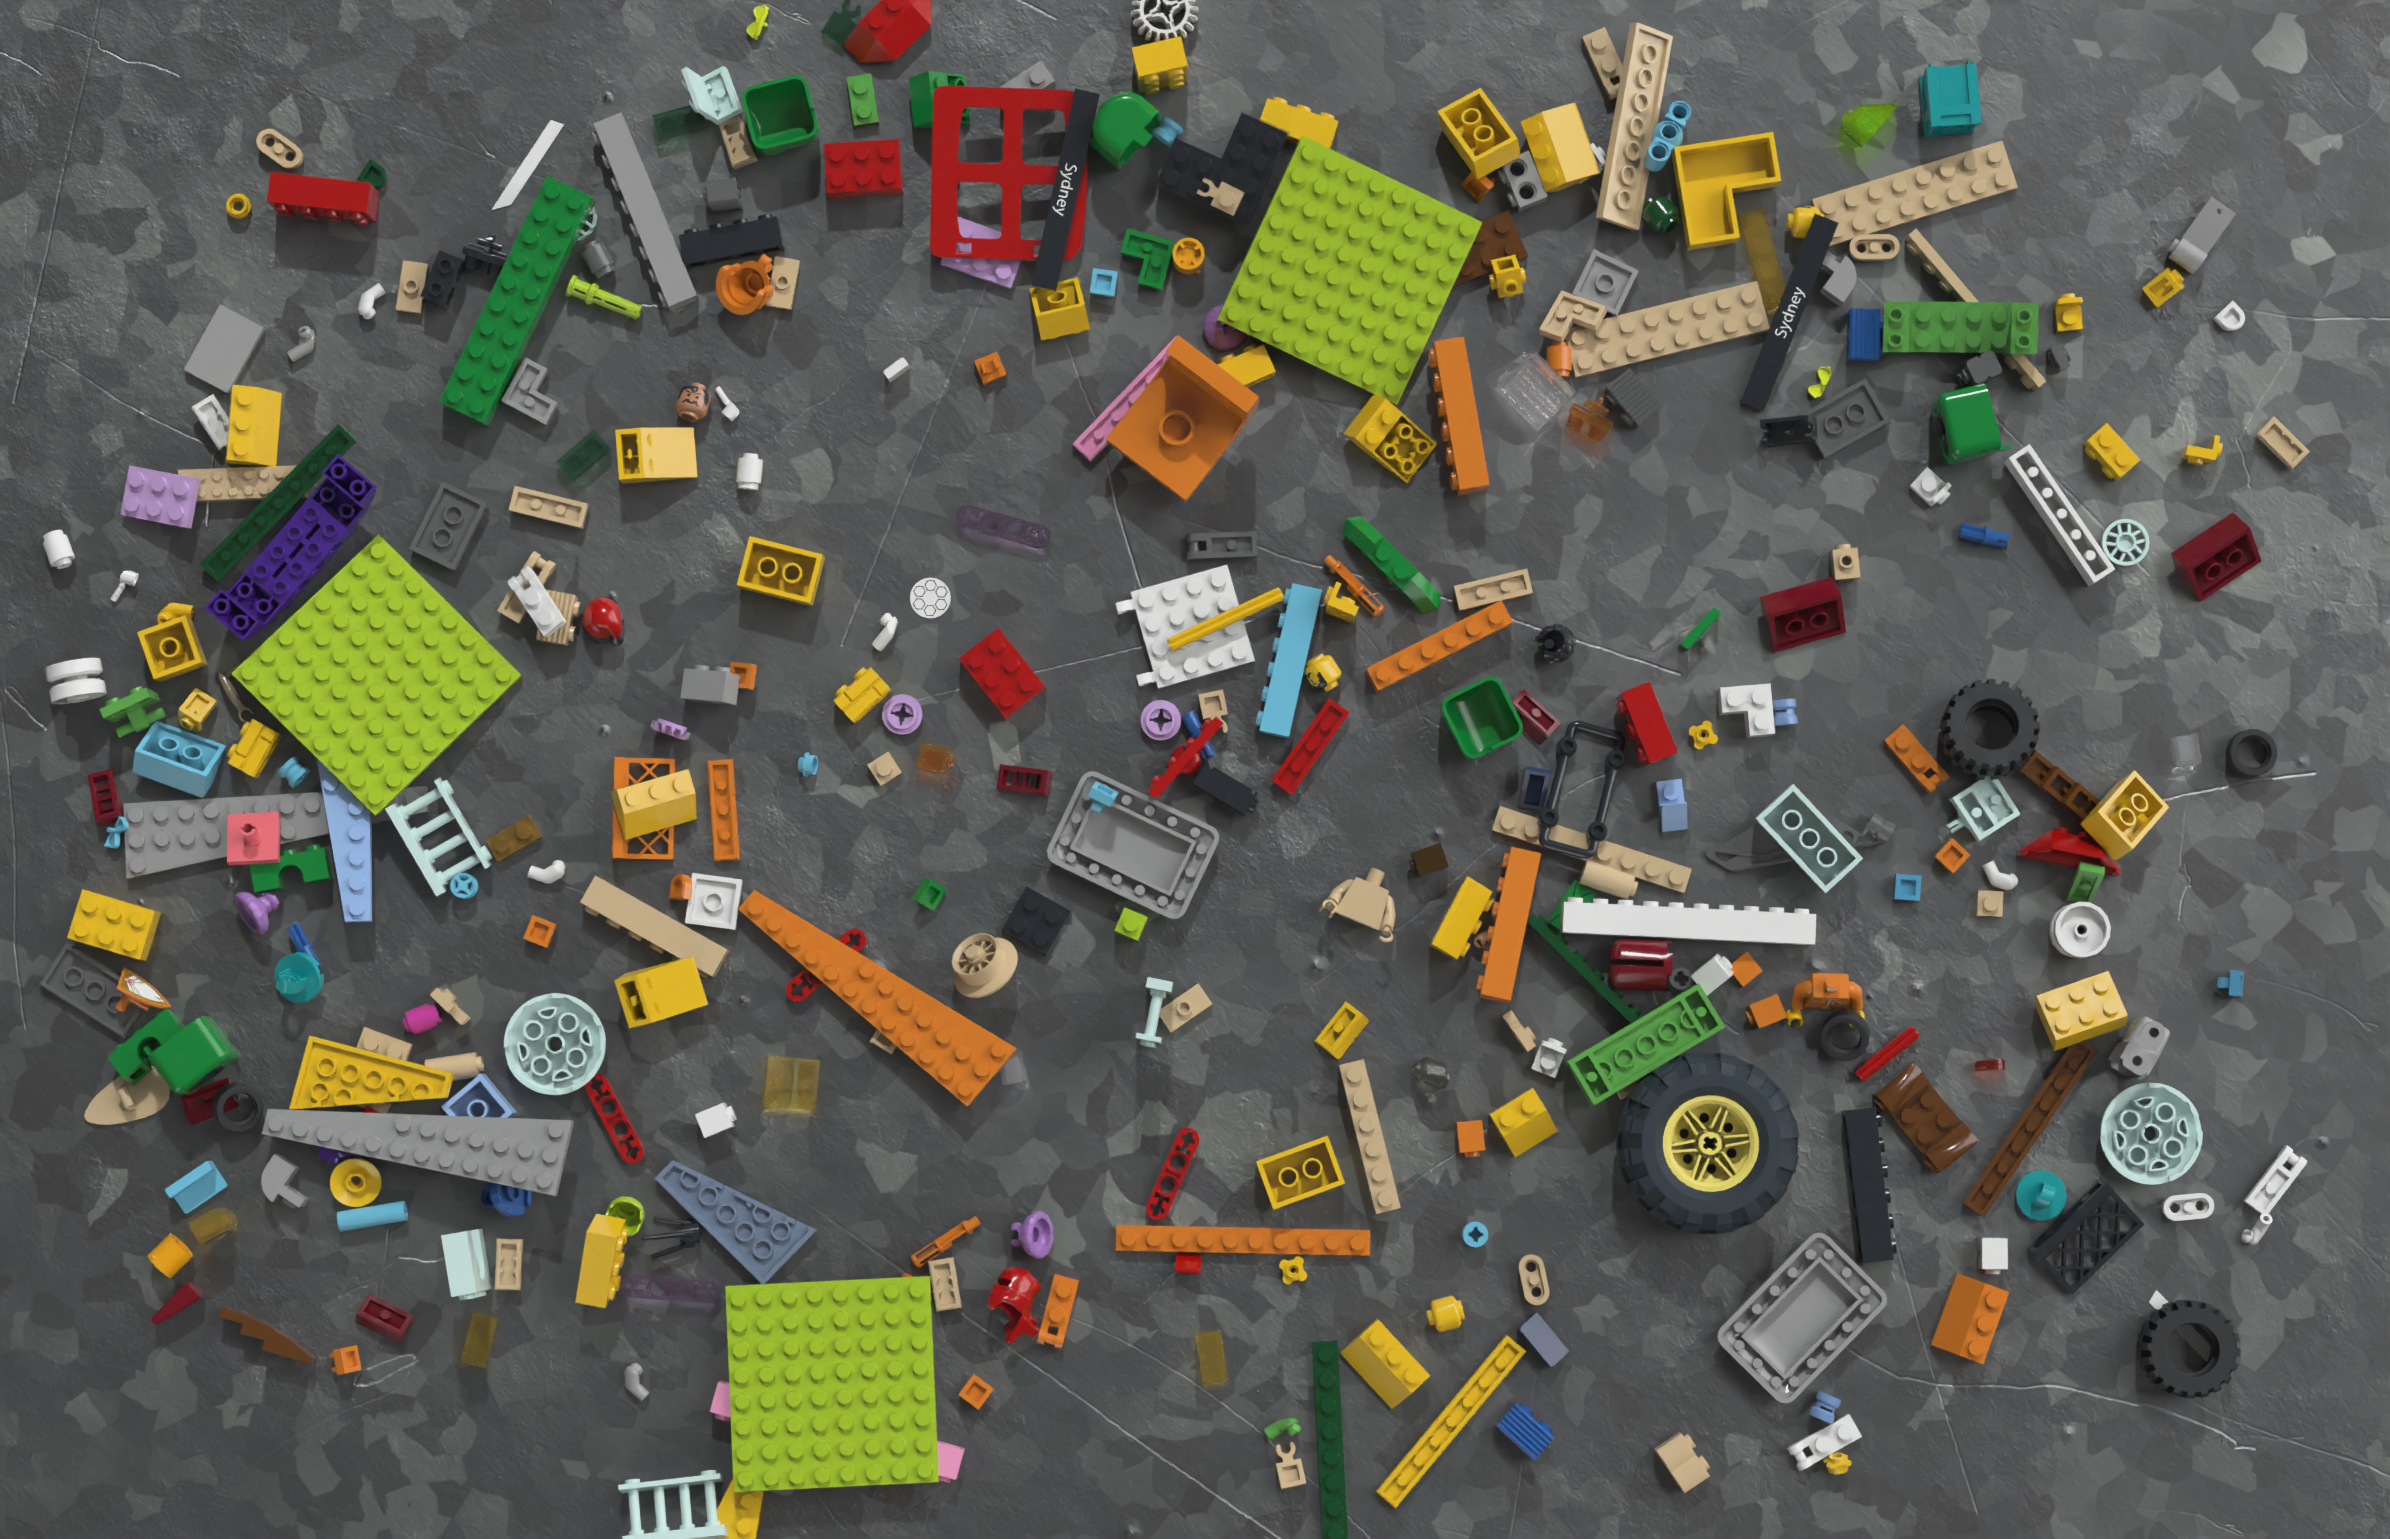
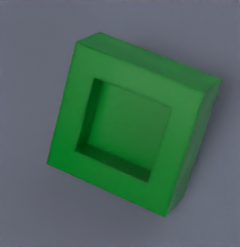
[912,876,947,911]

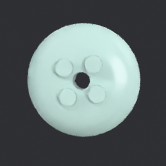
[504,993,606,1095]
[2100,1083,2203,1185]

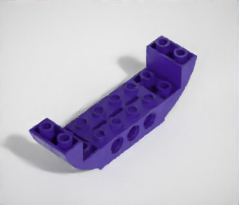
[205,454,377,641]

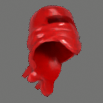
[987,1267,1041,1344]

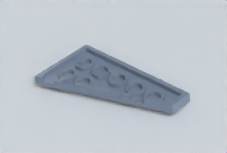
[655,1160,817,1284]

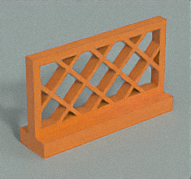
[611,757,675,860]

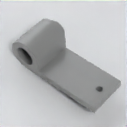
[2167,196,2236,275]

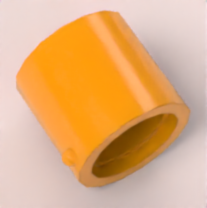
[1172,238,1205,275]
[148,1233,193,1278]

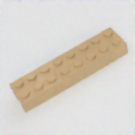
[178,465,307,503]

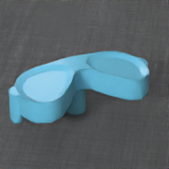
[104,816,129,849]

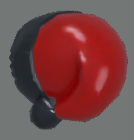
[581,596,625,646]

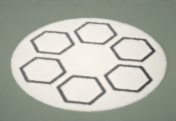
[910,578,951,618]

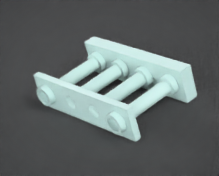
[385,777,492,897]
[1135,977,1173,1048]
[618,1470,728,1539]

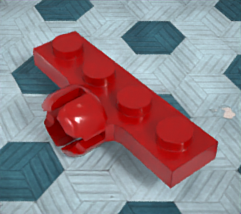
[1148,717,1223,800]

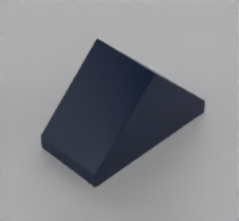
[1518,766,1551,811]

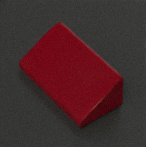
[1512,689,1561,745]
[181,1077,239,1125]
[355,1294,414,1344]

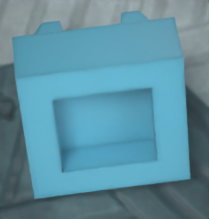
[1088,781,1119,814]

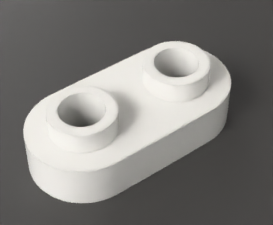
[2162,1193,2214,1221]

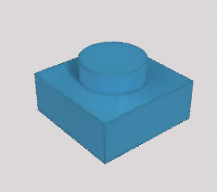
[1893,874,1922,901]

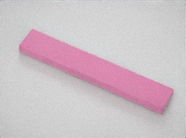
[1072,336,1177,462]

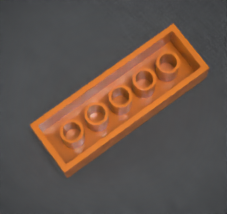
[1428,336,1490,496]

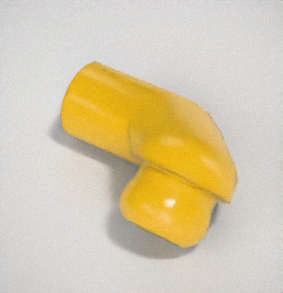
[157,603,194,624]

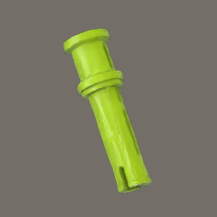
[566,275,643,320]

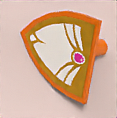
[115,967,171,1012]

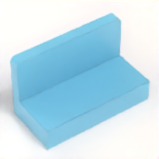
[165,1161,228,1214]

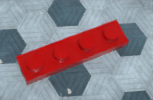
[1271,698,1350,795]

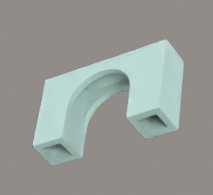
[441,1229,492,1301]

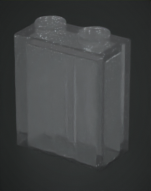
[1495,350,1577,431]

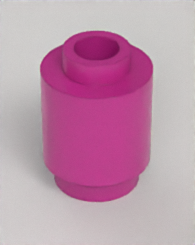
[403,1003,442,1035]

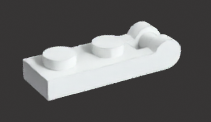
[507,566,567,637]
[2244,1145,2307,1214]
[1787,1414,1862,1471]

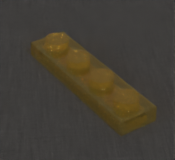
[1738,207,1785,311]

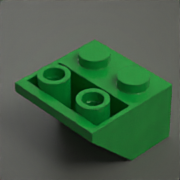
[909,71,971,129]

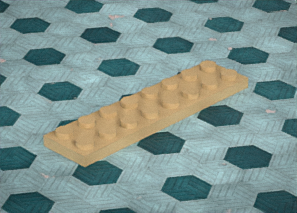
[1596,22,1673,231]
[1811,141,2018,247]
[1565,281,1769,379]

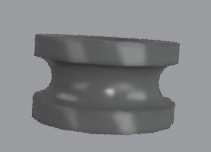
[1669,967,1692,990]

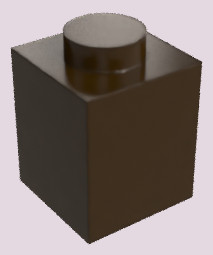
[1408,843,1449,877]

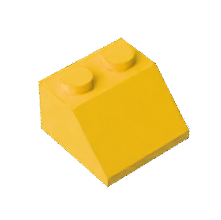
[1029,277,1090,341]
[1488,1088,1558,1158]

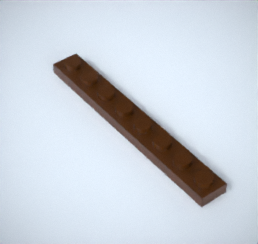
[1961,1041,2098,1217]

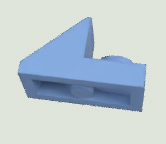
[1656,779,1688,832]

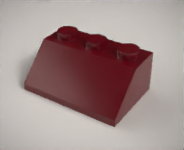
[2171,513,2262,602]
[1760,577,1846,653]

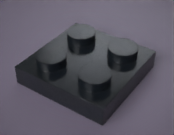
[1002,886,1070,955]

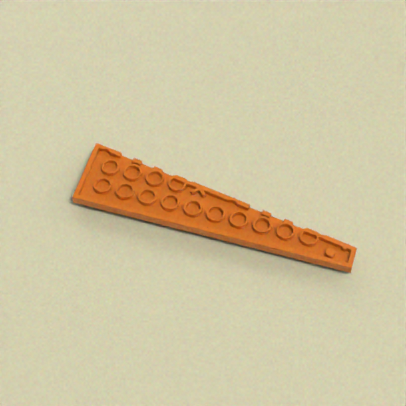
[738,890,1017,1107]

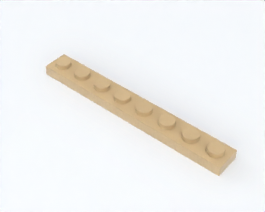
[1905,229,2046,391]
[1492,806,1692,893]

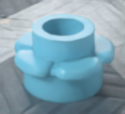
[798,752,818,777]

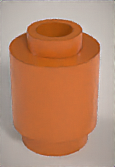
[1546,341,1572,379]

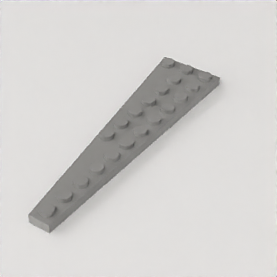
[123,786,429,879]
[262,1109,574,1196]

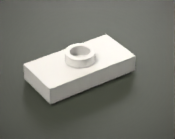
[191,394,228,450]

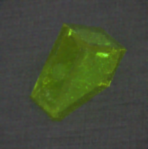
[1840,103,1898,148]

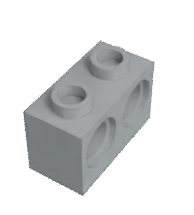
[1498,151,1548,212]

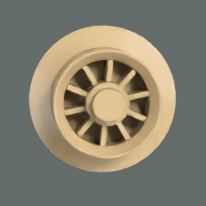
[952,933,1018,998]

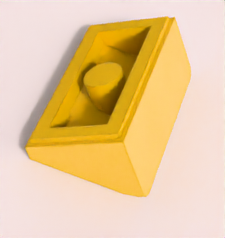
[1315,1001,1369,1059]

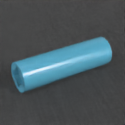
[337,1201,408,1232]

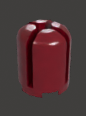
[1609,939,1673,991]

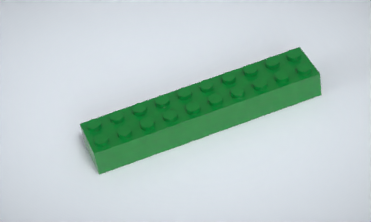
[439,176,596,427]

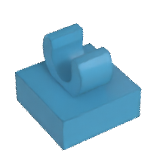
[2217,970,2244,997]

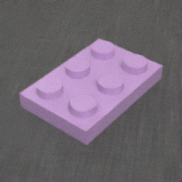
[941,217,1022,290]
[120,465,200,528]

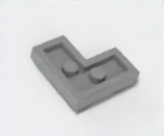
[502,357,558,426]

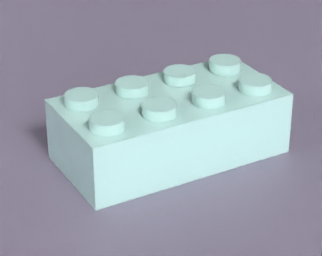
[1755,784,1863,893]

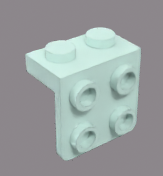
[681,66,743,125]

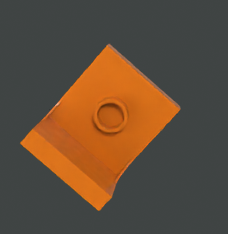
[1106,335,1259,503]

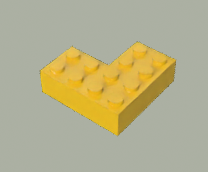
[1671,132,1781,251]

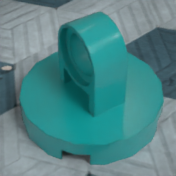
[274,952,324,1003]
[2014,1170,2067,1221]

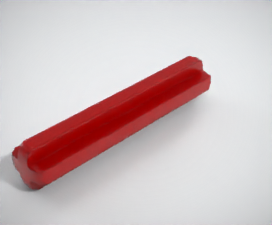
[1854,1026,1920,1082]

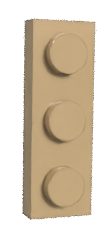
[509,486,589,529]
[1453,569,1533,611]

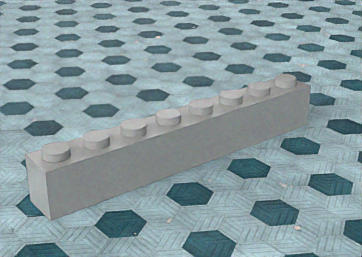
[592,112,699,311]

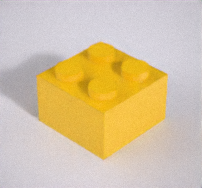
[137,615,208,682]

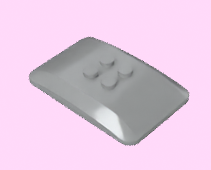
[1047,771,1219,919]
[1717,1232,1887,1404]

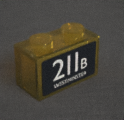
[188,1207,238,1245]

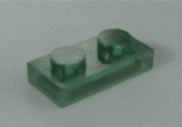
[652,105,707,141]
[556,429,612,482]

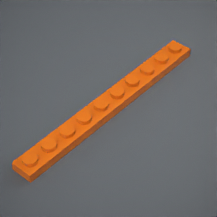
[1116,1225,1370,1256]

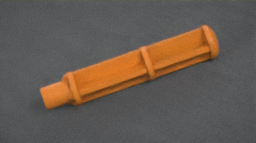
[1323,555,1384,617]
[911,1216,981,1268]

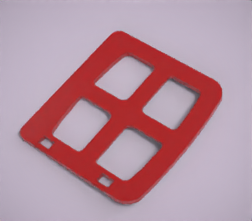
[930,86,1087,261]

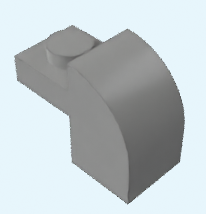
[1820,251,1857,306]
[261,1154,309,1209]

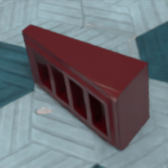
[997,764,1053,796]
[88,769,124,827]
[151,1282,205,1324]

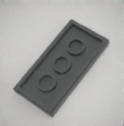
[39,942,144,1038]

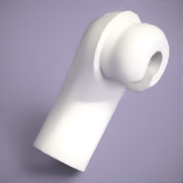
[872,613,898,651]
[2241,1213,2272,1245]

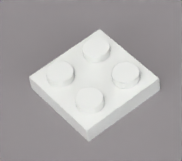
[685,873,743,930]

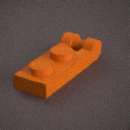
[1883,724,1949,794]
[1037,1274,1079,1350]

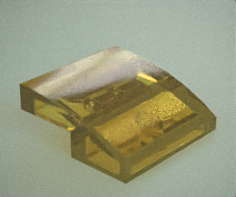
[762,1055,820,1111]

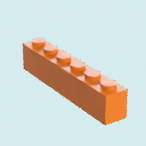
[1366,600,1513,693]
[1476,847,1541,1004]

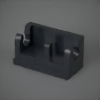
[1760,415,1818,448]

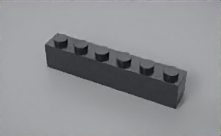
[1842,1107,1897,1263]

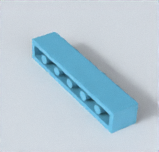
[1255,583,1322,739]

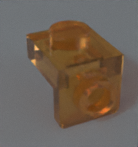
[916,743,955,774]

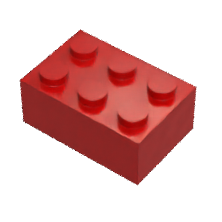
[824,139,904,199]
[959,627,1046,720]
[1615,681,1678,767]

